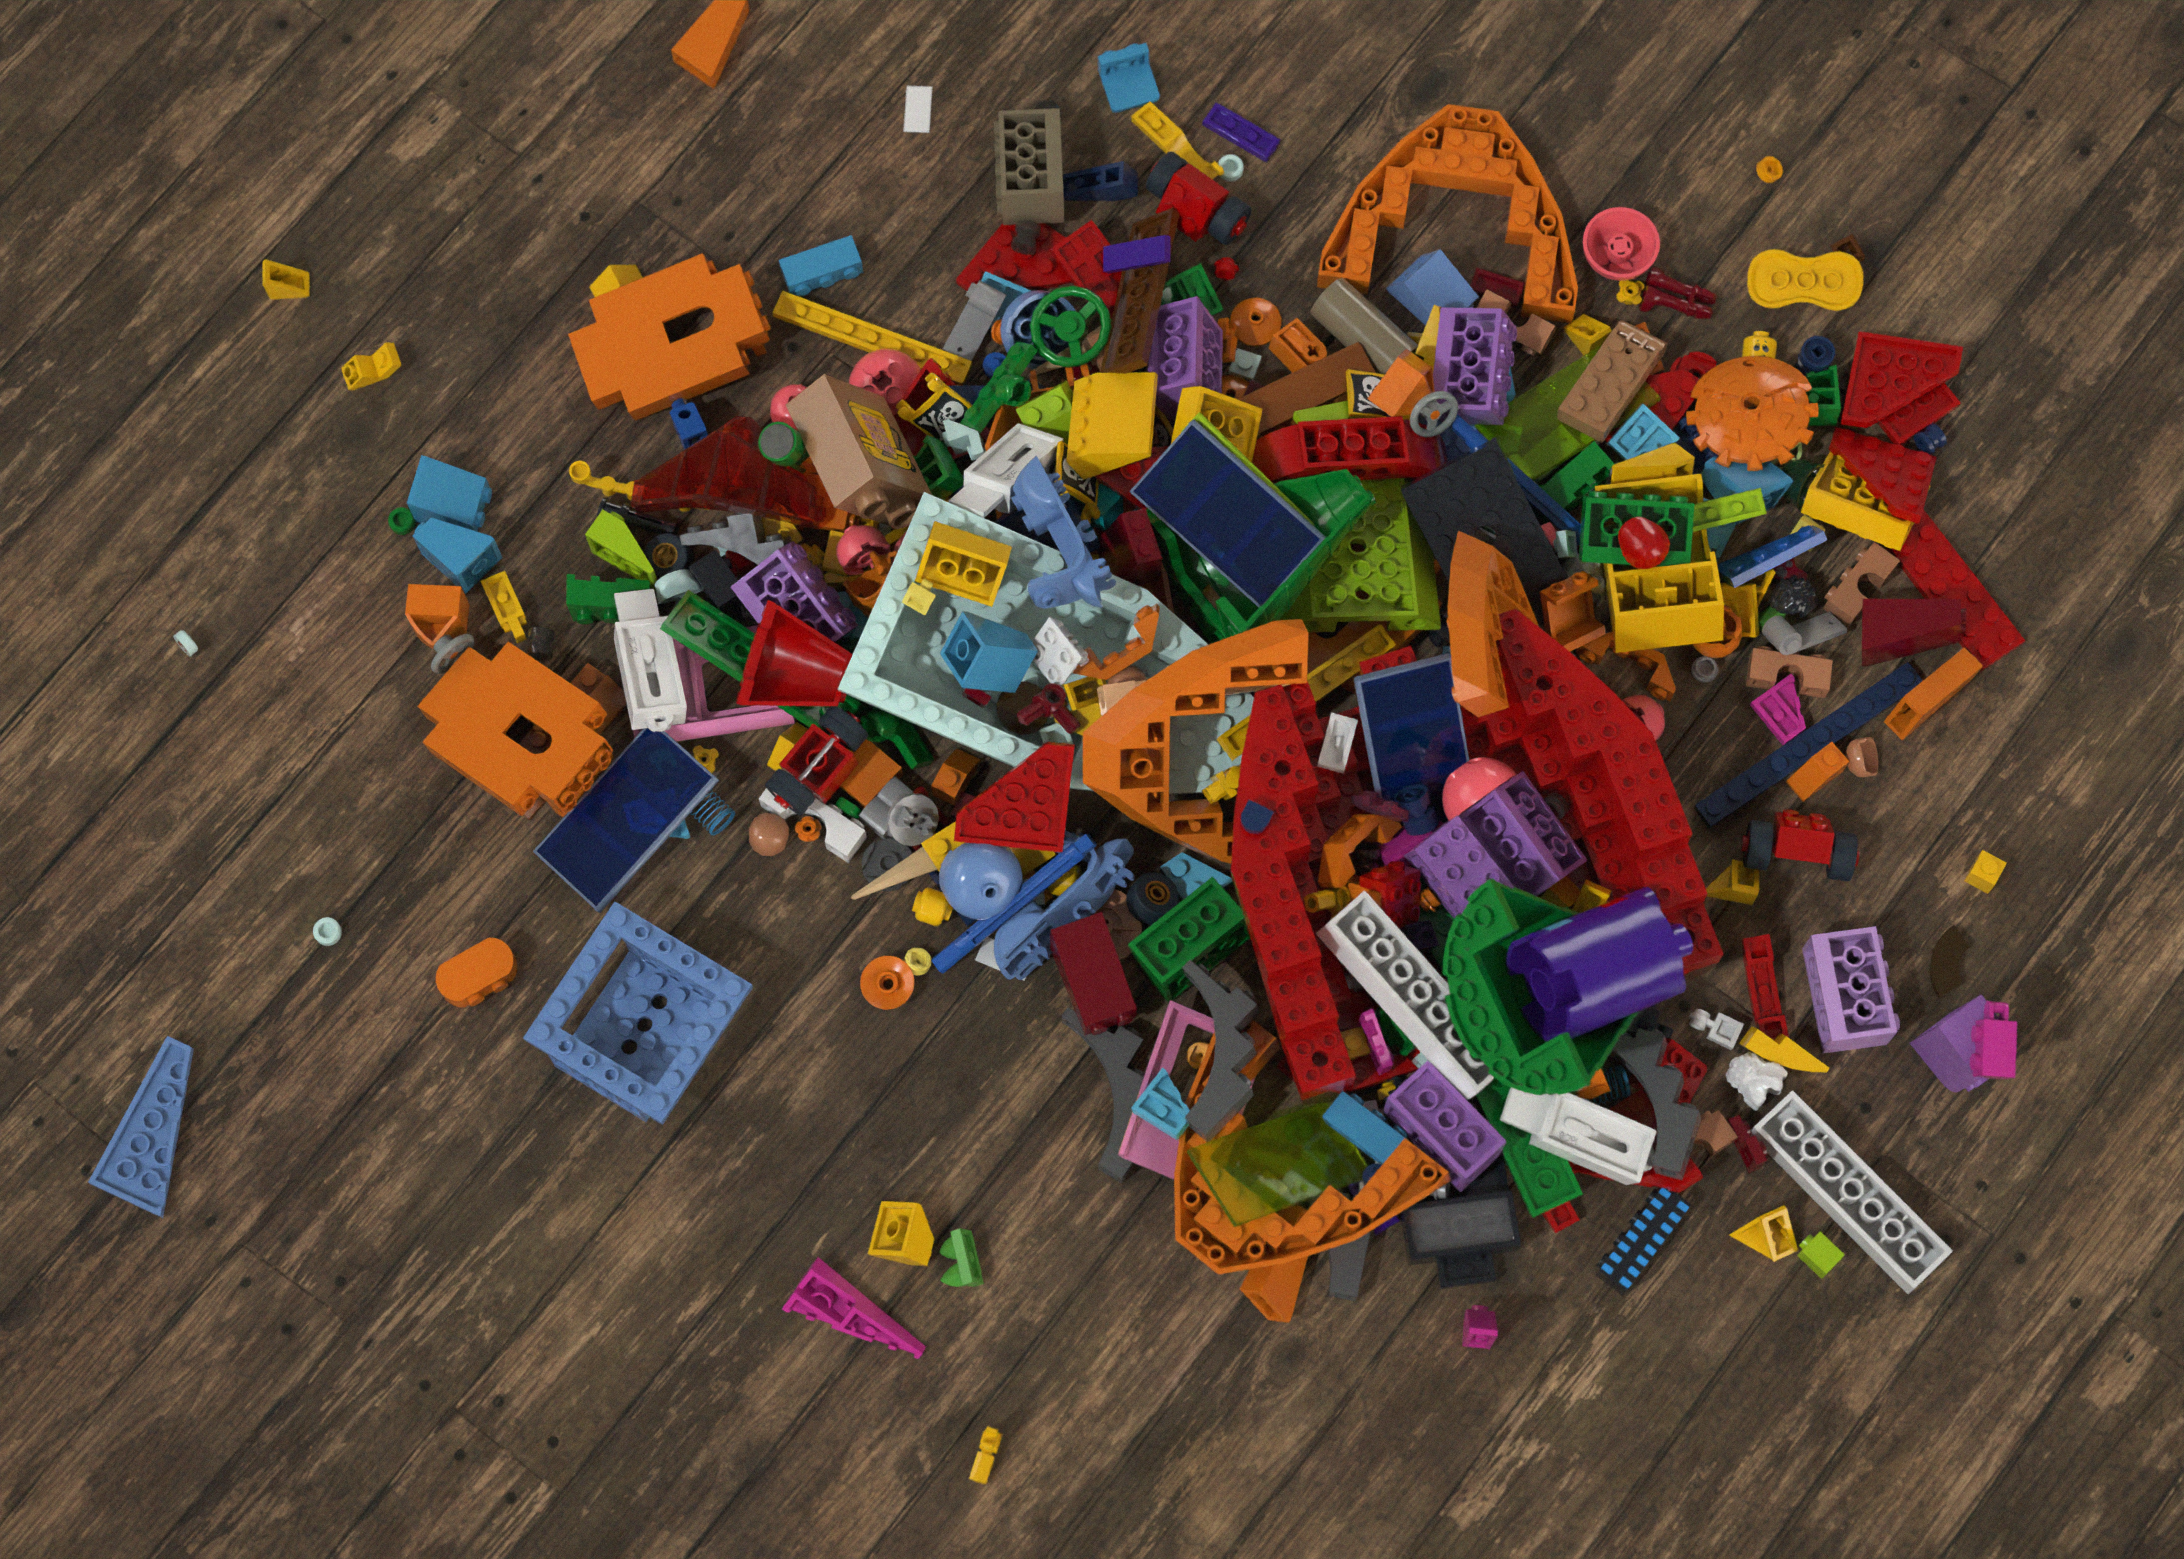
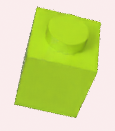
[1797,1231,1845,1279]

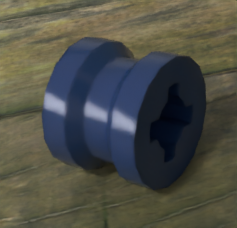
[1914,423,1947,455]

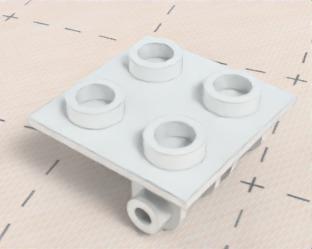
[1032,617,1089,687]

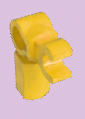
[1304,887,1350,920]
[969,1426,1002,1485]

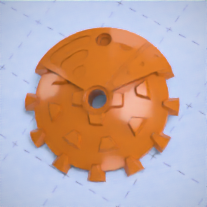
[1686,356,1819,471]

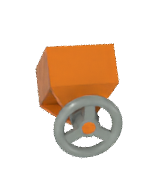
[1367,348,1458,437]
[405,584,475,674]

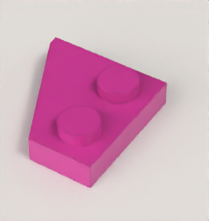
[1750,673,1806,745]
[1356,1009,1394,1075]

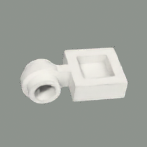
[1689,1009,1744,1050]

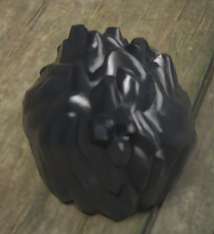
[1768,575,1819,618]

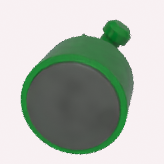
[758,422,810,474]

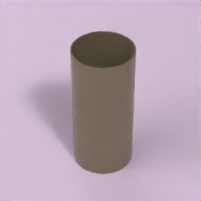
[1310,278,1418,374]

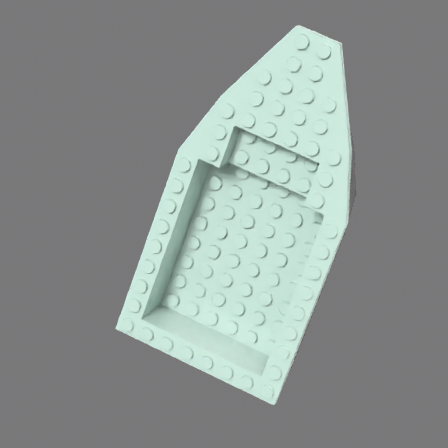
[838,492,1254,795]

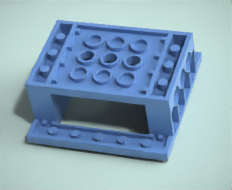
[523,902,753,1125]

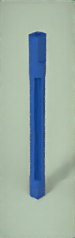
[1449,414,1581,546]
[931,834,1097,974]

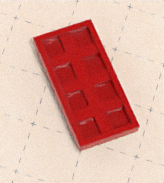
[1050,220,1122,319]

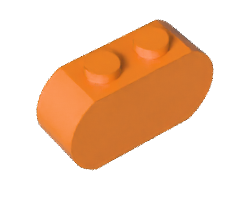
[436,938,517,1008]

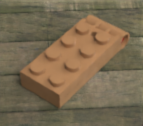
[1557,320,1668,443]

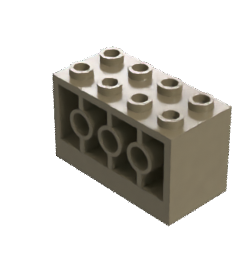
[994,108,1064,225]

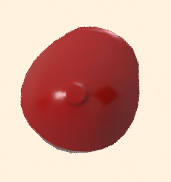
[1618,517,1670,569]

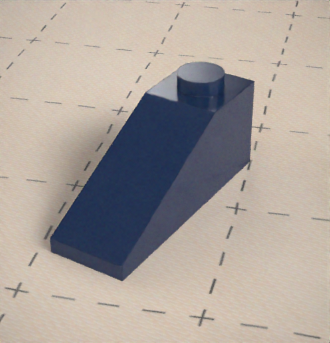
[1063,161,1138,201]

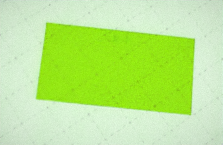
[1474,344,1661,481]
[1187,1103,1368,1227]

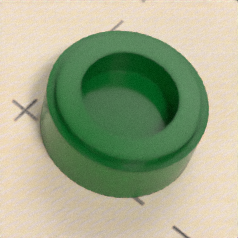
[388,507,416,535]
[835,797,862,819]

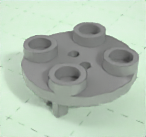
[886,793,939,846]

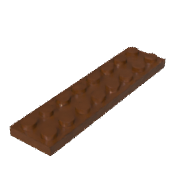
[1100,207,1179,374]

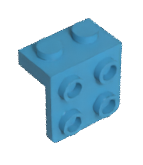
[1098,43,1160,113]

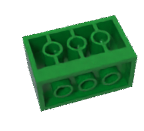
[1579,491,1695,567]
[1128,876,1251,1003]

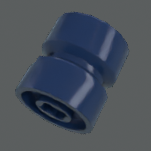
[1796,336,1835,376]
[1394,784,1439,836]

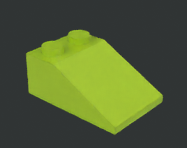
[1016,380,1073,444]
[585,510,657,591]

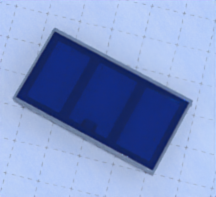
[1129,419,1326,607]
[1354,653,1469,827]
[533,728,719,913]

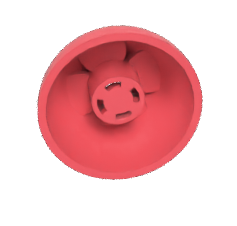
[1583,207,1660,281]
[849,349,921,412]
[1442,757,1517,820]

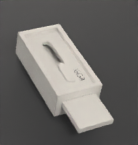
[949,423,1064,518]
[614,589,687,732]
[1500,1088,1657,1185]

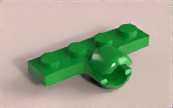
[960,342,1038,434]
[860,706,935,770]

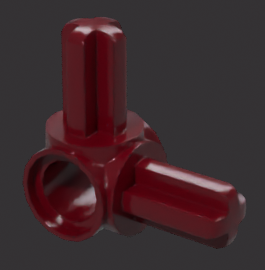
[1017,683,1081,734]

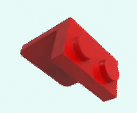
[1360,861,1421,928]
[1629,1038,1707,1105]

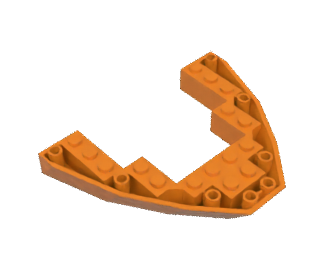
[1317,104,1578,323]
[1447,531,1539,717]
[1083,619,1308,864]
[1174,1020,1450,1274]

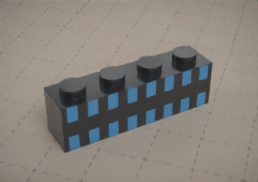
[1596,1188,1691,1296]

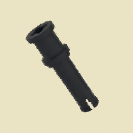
[597,496,678,535]

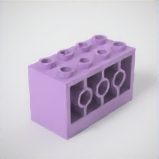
[1802,926,1900,1053]

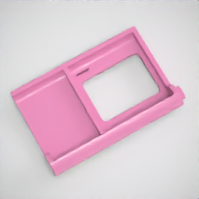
[633,626,795,746]
[1118,1000,1256,1179]

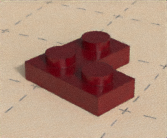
[1727,1115,1768,1174]

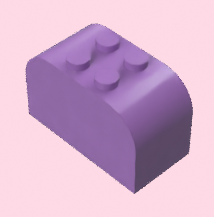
[1910,995,2017,1092]

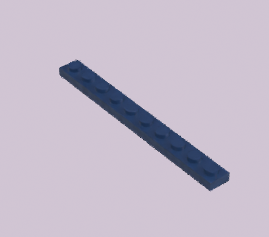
[1694,662,1923,829]

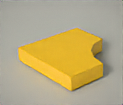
[1720,583,1759,637]

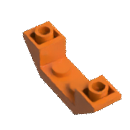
[1073,604,1160,680]
[1576,632,1676,701]
[1318,814,1402,888]

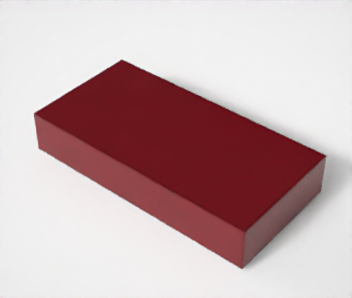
[1470,267,1525,309]

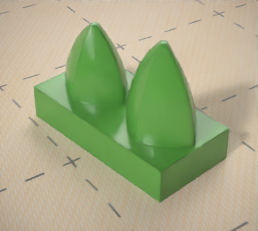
[939,1229,984,1287]

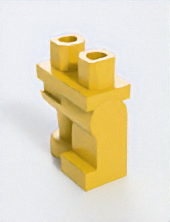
[1201,764,1241,804]

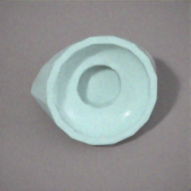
[655,569,703,604]

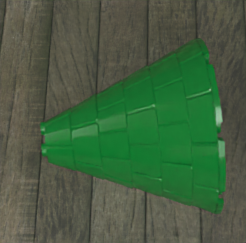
[1146,469,1376,644]
[1443,879,1639,1095]

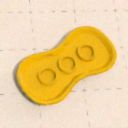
[1747,249,1863,311]

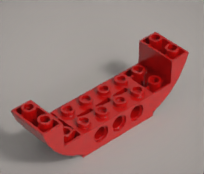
[1252,416,1448,484]

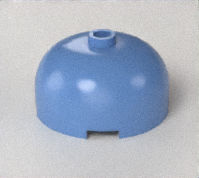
[1000,290,1075,369]
[939,842,1023,920]

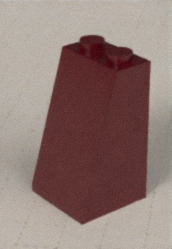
[1097,508,1162,586]
[1862,599,1966,667]
[1050,912,1137,1035]

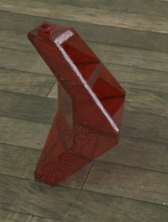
[631,416,826,529]

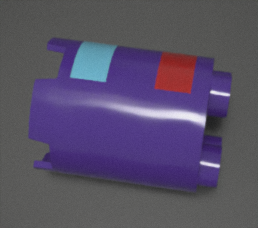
[1507,887,1693,1041]

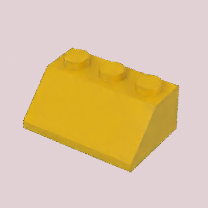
[915,521,1012,607]

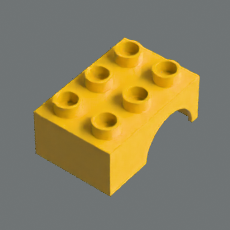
[1595,474,1724,653]

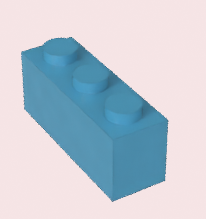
[779,235,863,296]
[1322,1091,1408,1165]

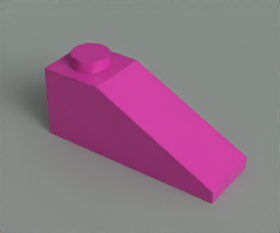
[1462,1305,1498,1349]

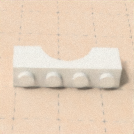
[759,788,867,863]

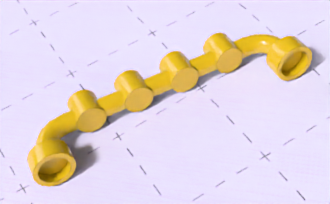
[569,461,718,512]

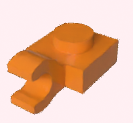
[1217,318,1238,363]

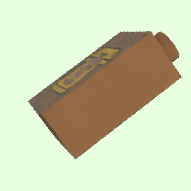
[786,374,932,529]

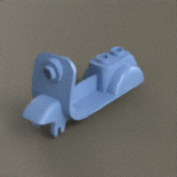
[1011,455,1116,609]
[994,831,1134,980]

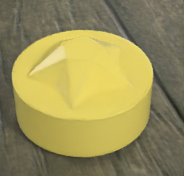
[903,947,932,976]

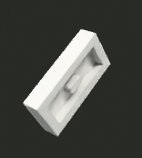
[1317,713,1358,773]

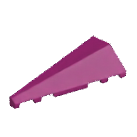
[782,1257,926,1359]

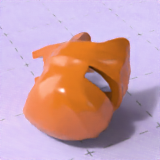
[843,551,897,619]

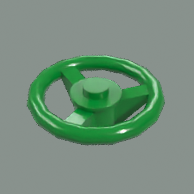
[1030,285,1111,368]

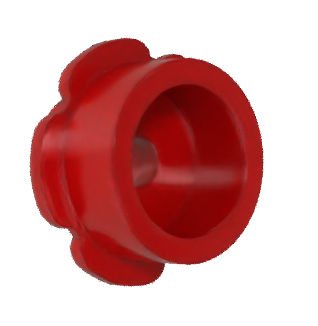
[1214,257,1239,280]

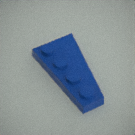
[1717,525,1827,588]

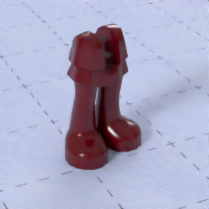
[1638,265,1717,319]

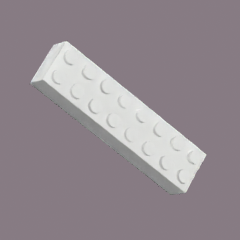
[1316,890,1494,1100]
[1751,1090,1953,1294]

